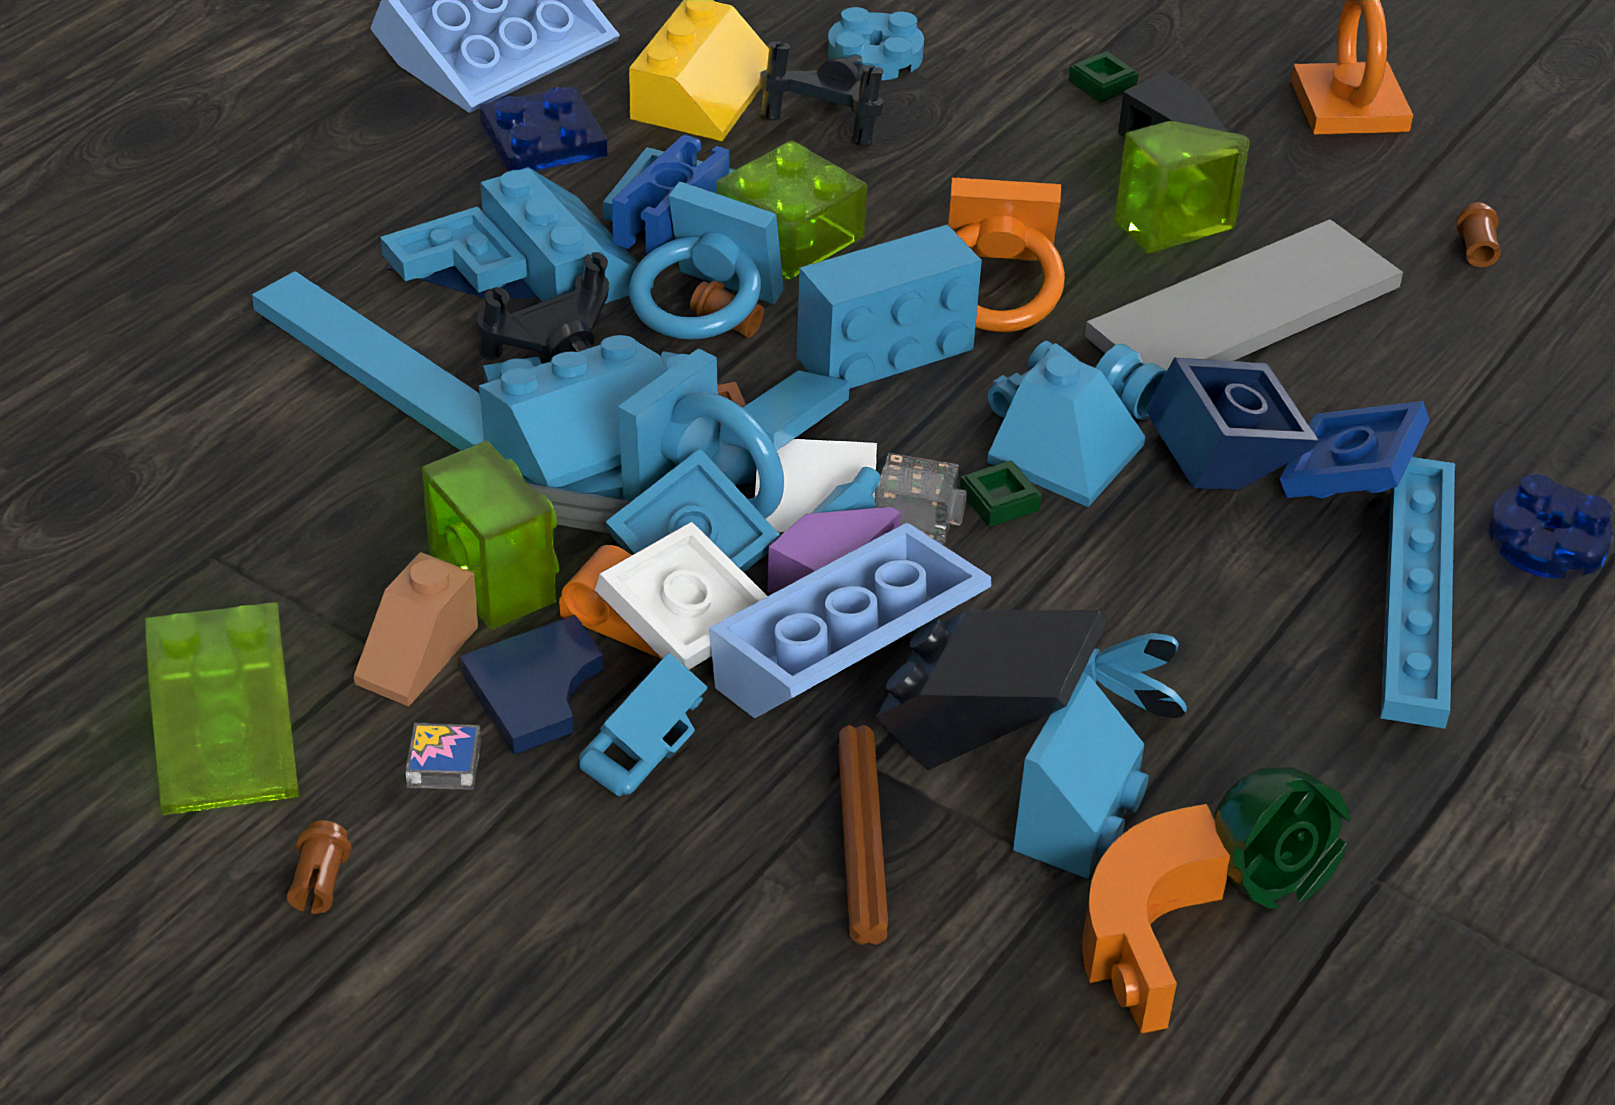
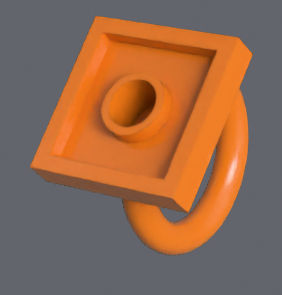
[1291,0,1413,134]
[947,177,1065,332]

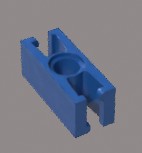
[612,134,729,255]

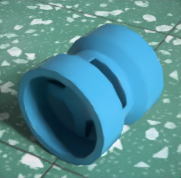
[1096,344,1167,420]

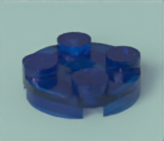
[1489,474,1614,578]

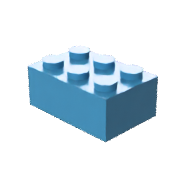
[796,225,982,389]

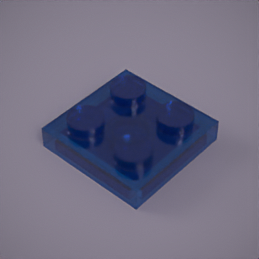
[479,87,608,171]

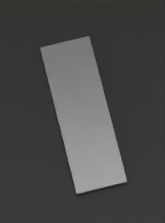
[1085,219,1403,370]

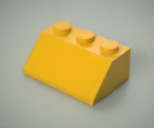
[629,0,769,141]

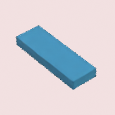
[720,370,850,451]

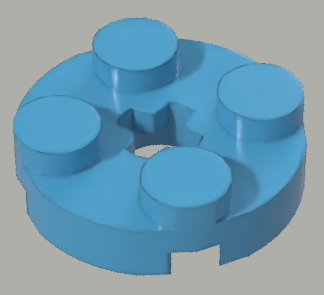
[827,7,924,80]

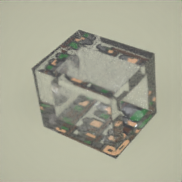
[875,453,967,546]

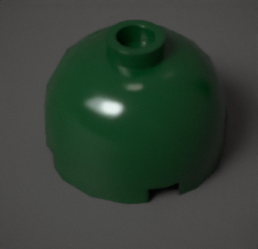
[1213,767,1350,909]

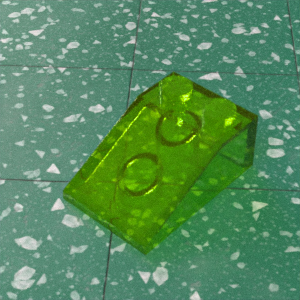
[145,602,299,815]

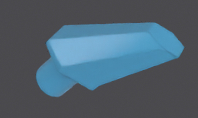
[812,467,882,513]

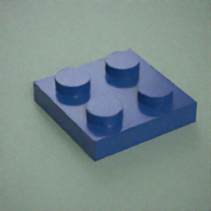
[1280,401,1430,498]

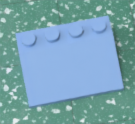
[370,0,620,113]

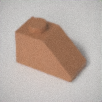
[354,552,478,707]

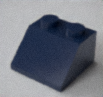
[1145,357,1319,490]

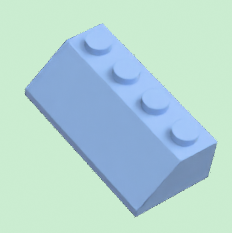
[709,522,991,718]

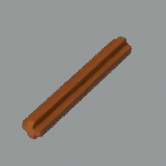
[838,725,888,945]

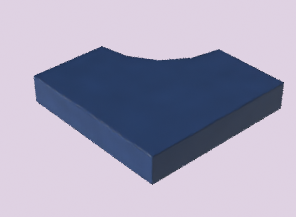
[459,615,604,755]

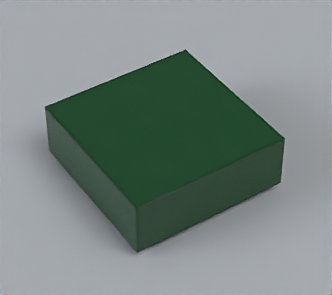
[1068,51,1139,102]
[959,460,1042,527]

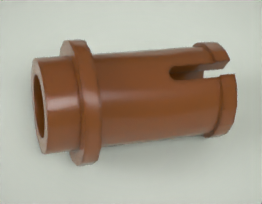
[1456,202,1501,267]
[690,281,764,338]
[287,820,352,914]

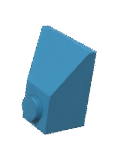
[987,350,1145,507]

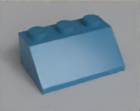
[480,168,653,303]
[479,335,667,488]

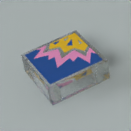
[405,723,481,790]

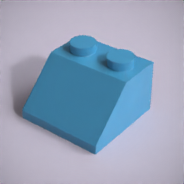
[1013,673,1149,879]

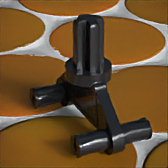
[759,41,884,145]
[476,252,609,361]

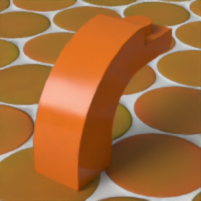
[1082,804,1230,1034]

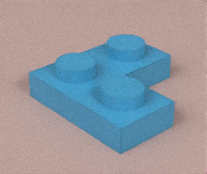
[380,206,527,293]

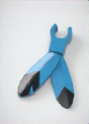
[1083,633,1187,718]

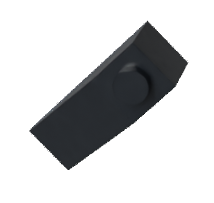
[1118,71,1243,201]

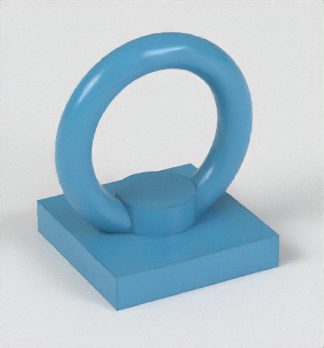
[629,181,784,340]
[617,348,784,519]

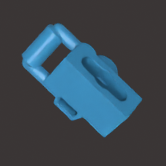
[579,652,708,796]

